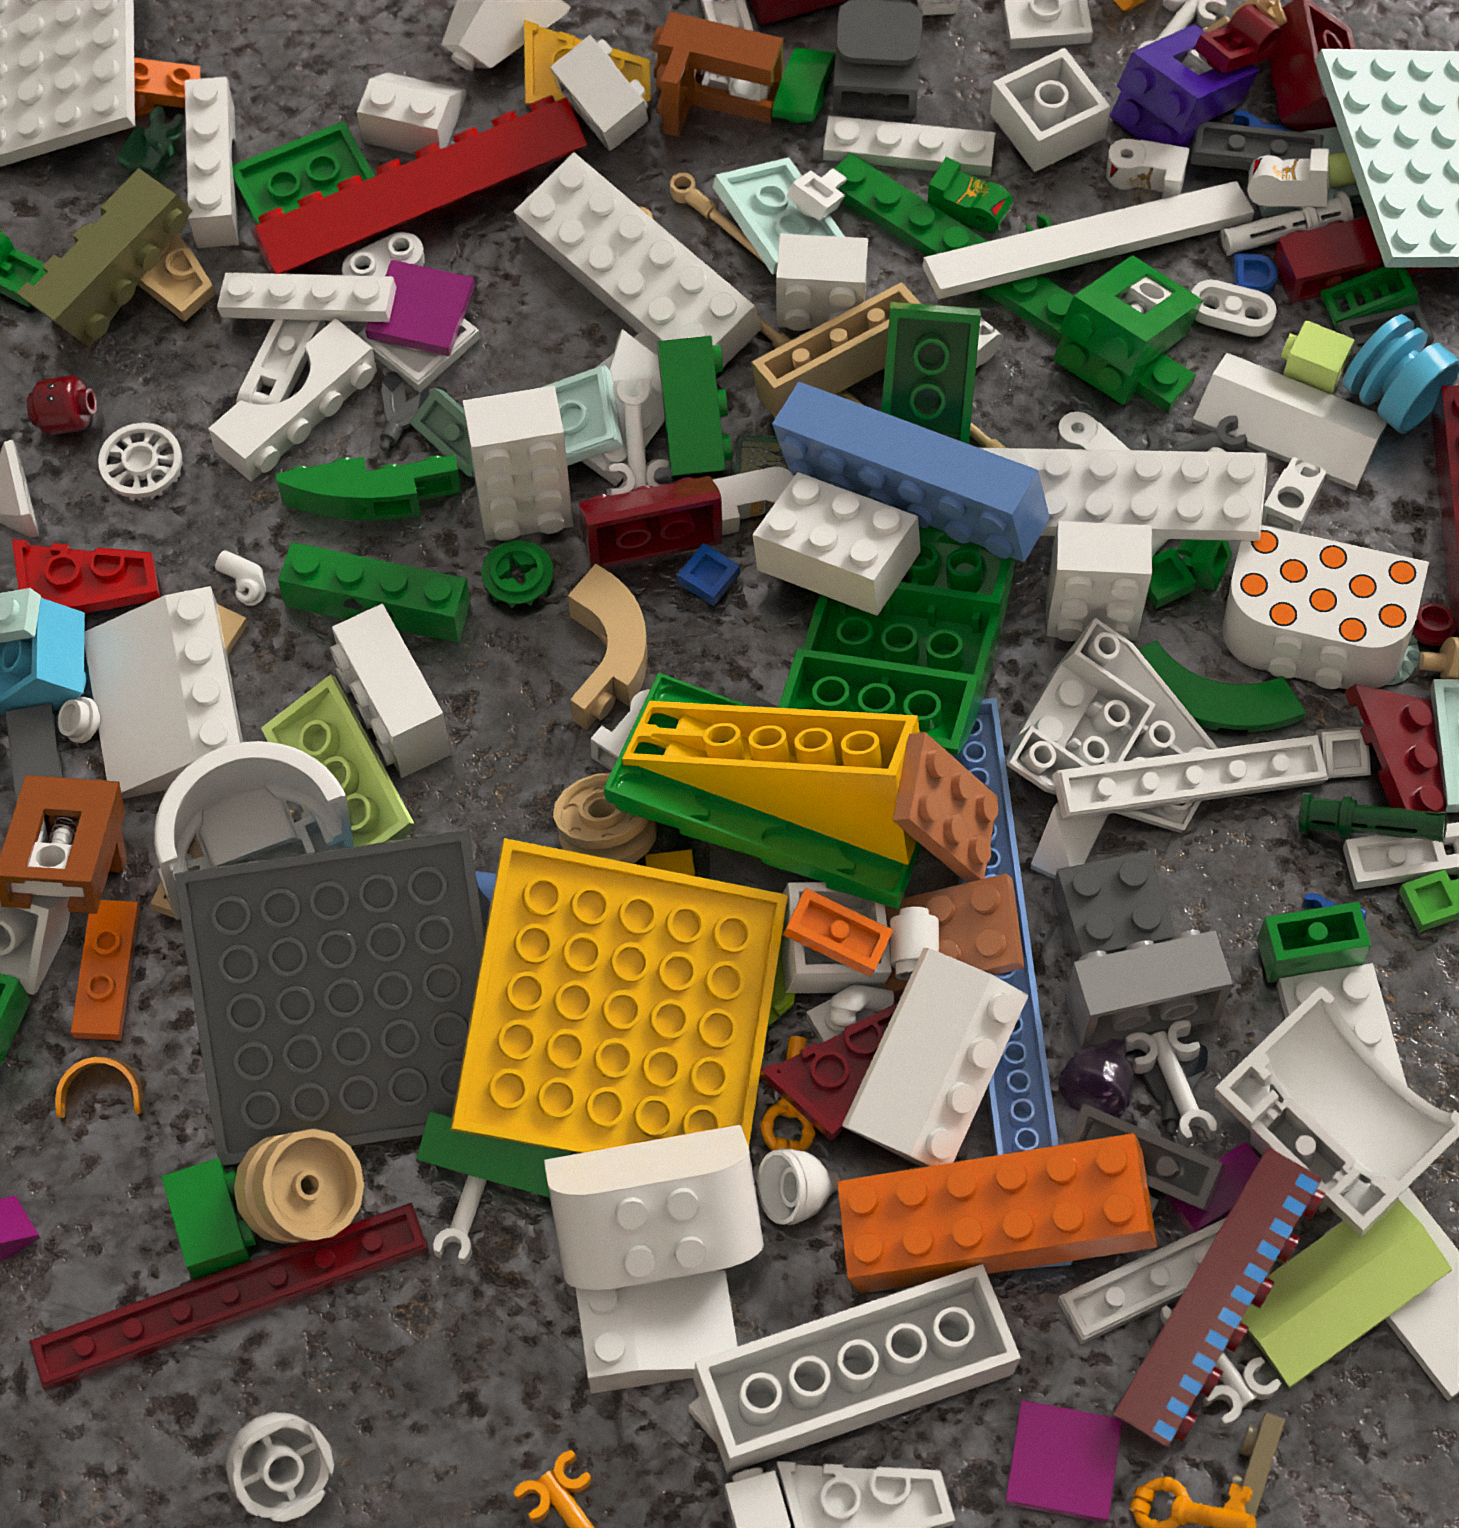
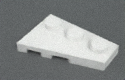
[582,329,665,486]
[777,1461,955,1528]

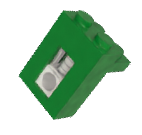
[1052,255,1203,405]

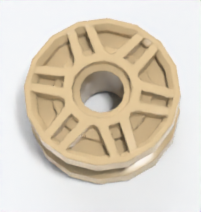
[553,773,657,864]

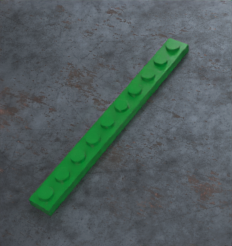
[835,152,1196,413]

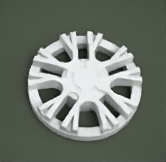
[98,423,183,501]

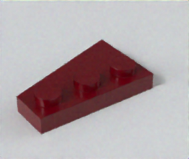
[1344,684,1448,824]
[760,1003,898,1141]

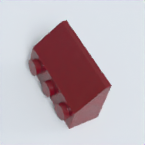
[1270,0,1355,132]
[578,476,722,568]

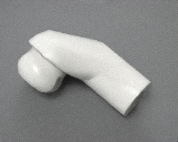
[215,550,266,606]
[829,984,894,1027]

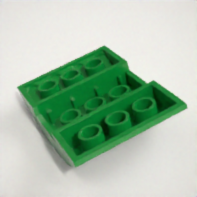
[778,526,1016,755]

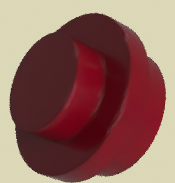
[1412,603,1456,646]

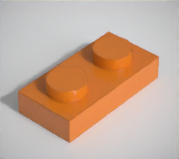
[783,888,893,977]

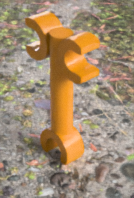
[513,1450,594,1528]

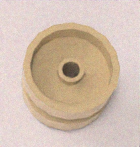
[234,1129,364,1244]

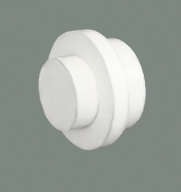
[58,697,100,743]

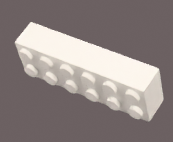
[513,152,762,374]
[693,1264,1021,1474]

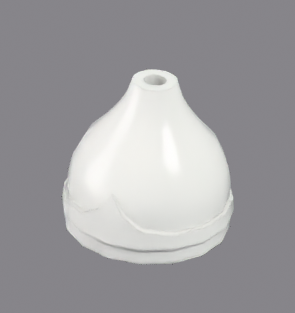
[757,1149,840,1225]

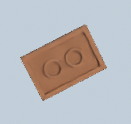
[893,732,999,883]
[882,873,1025,999]

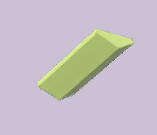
[261,674,415,846]
[1241,1199,1452,1389]

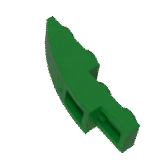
[275,455,462,521]

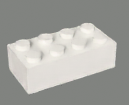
[463,385,573,541]

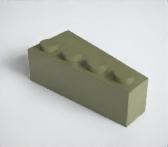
[16,168,193,348]

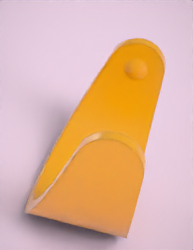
[55,1057,143,1119]

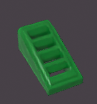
[1320,266,1419,329]

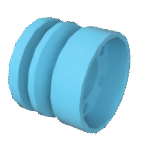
[1343,314,1459,434]

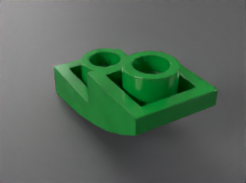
[772,48,835,123]

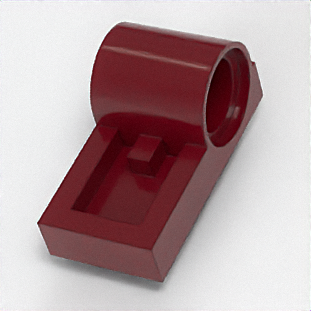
[1194,4,1283,73]

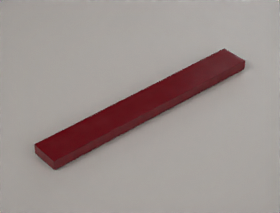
[29,1202,429,1392]

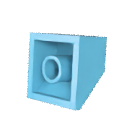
[0,598,86,715]

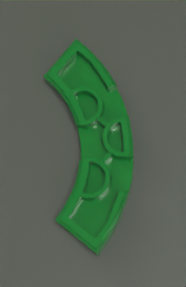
[1138,640,1306,733]

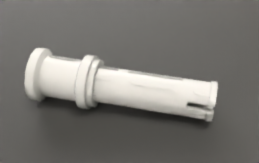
[1220,191,1354,256]

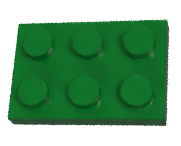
[232,121,375,225]

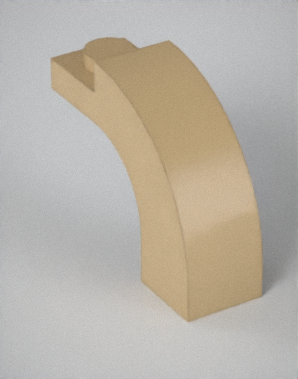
[568,563,648,730]

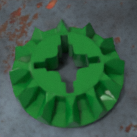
[481,540,554,608]

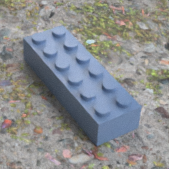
[772,381,1050,562]

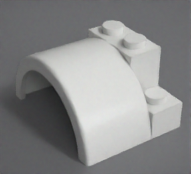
[154,741,354,920]
[1215,986,1459,1238]

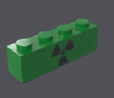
[278,542,471,643]

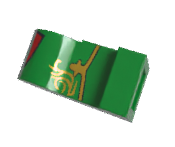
[927,157,1013,233]

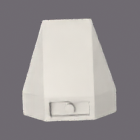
[1006,618,1218,833]

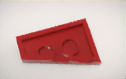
[12,539,160,614]

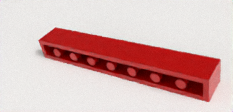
[251,95,587,274]

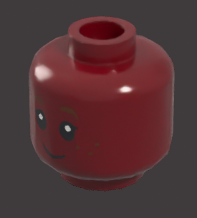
[27,375,97,436]

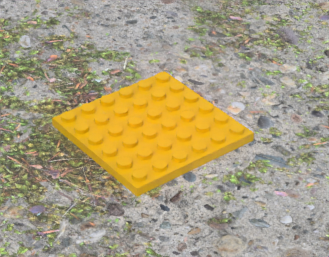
[450,838,788,1154]

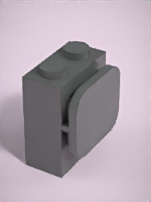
[833,0,923,116]

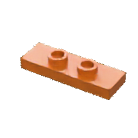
[71,900,141,1041]

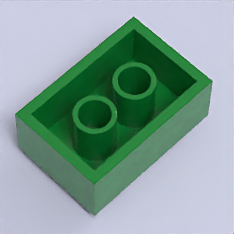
[881,302,981,444]

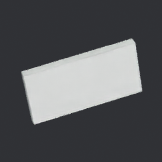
[1323,1187,1459,1401]

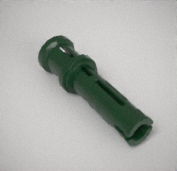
[1299,792,1447,843]

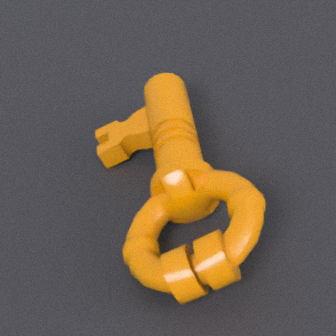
[760,1036,816,1151]
[1129,1476,1256,1528]

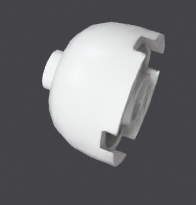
[226,1412,334,1522]

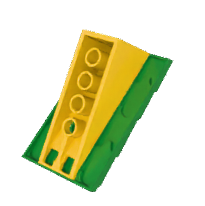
[603,673,921,909]

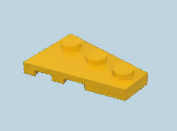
[524,20,651,107]

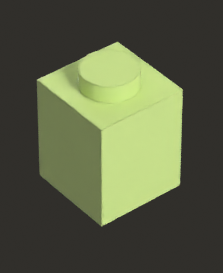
[1281,320,1355,395]

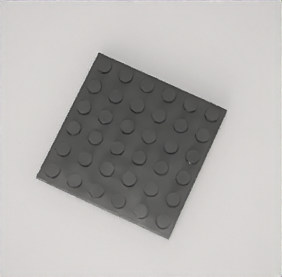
[174,829,485,1166]

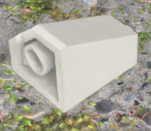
[441,0,570,71]

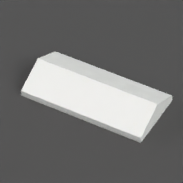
[1192,353,1388,491]

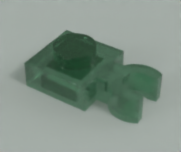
[116,106,184,180]

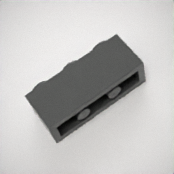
[1066,1103,1227,1211]

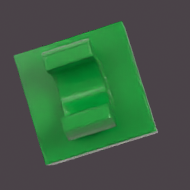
[1176,539,1232,591]

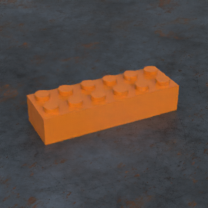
[837,1133,1157,1294]

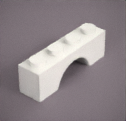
[185,77,239,248]
[208,318,377,482]

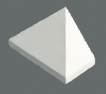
[0,440,39,538]
[1030,802,1109,879]

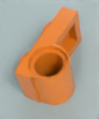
[134,58,200,116]

